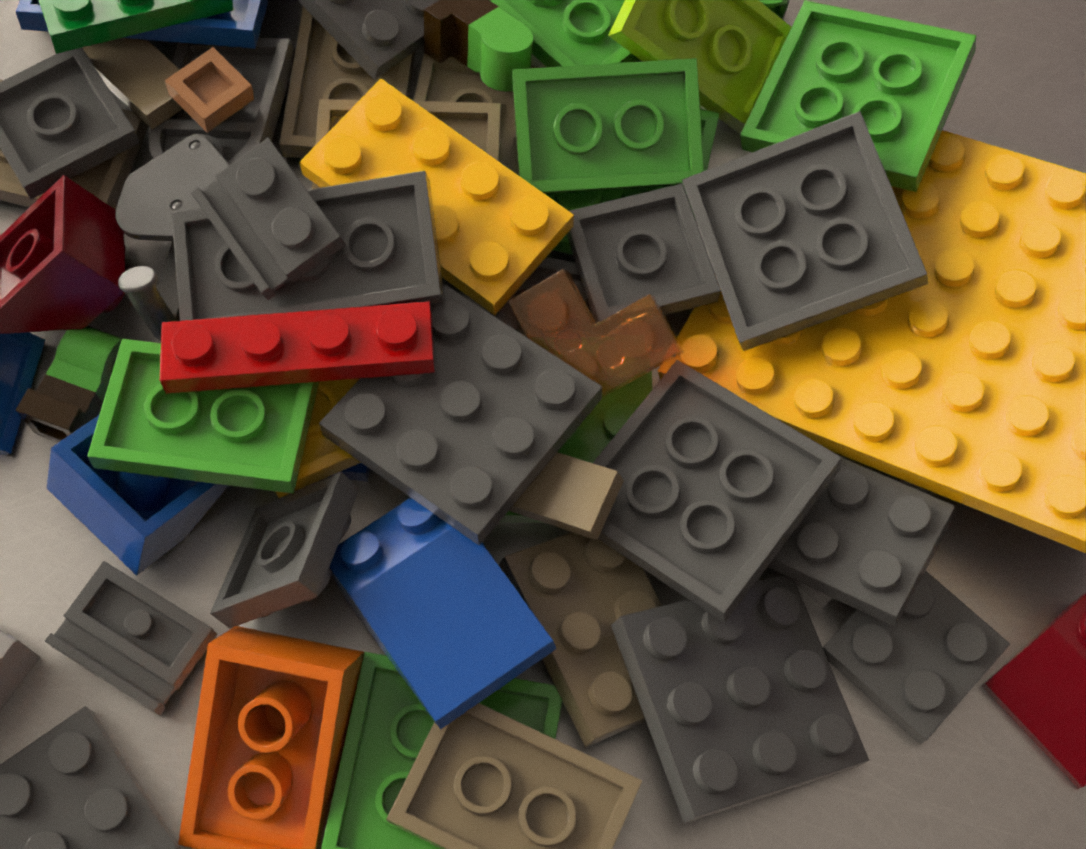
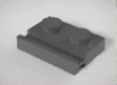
[190,138,346,301]
[45,561,217,716]

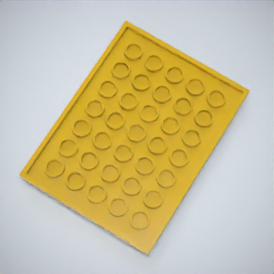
[658,130,1086,553]

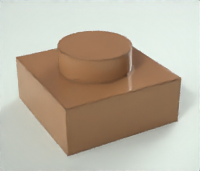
[165,47,254,133]

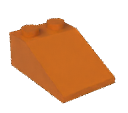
[178,626,364,849]

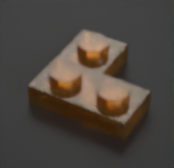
[508,269,684,398]

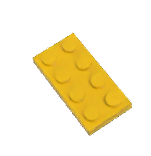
[299,78,574,316]

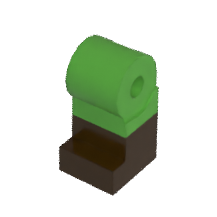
[424,0,534,92]
[16,325,122,442]

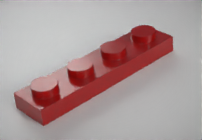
[159,301,435,394]

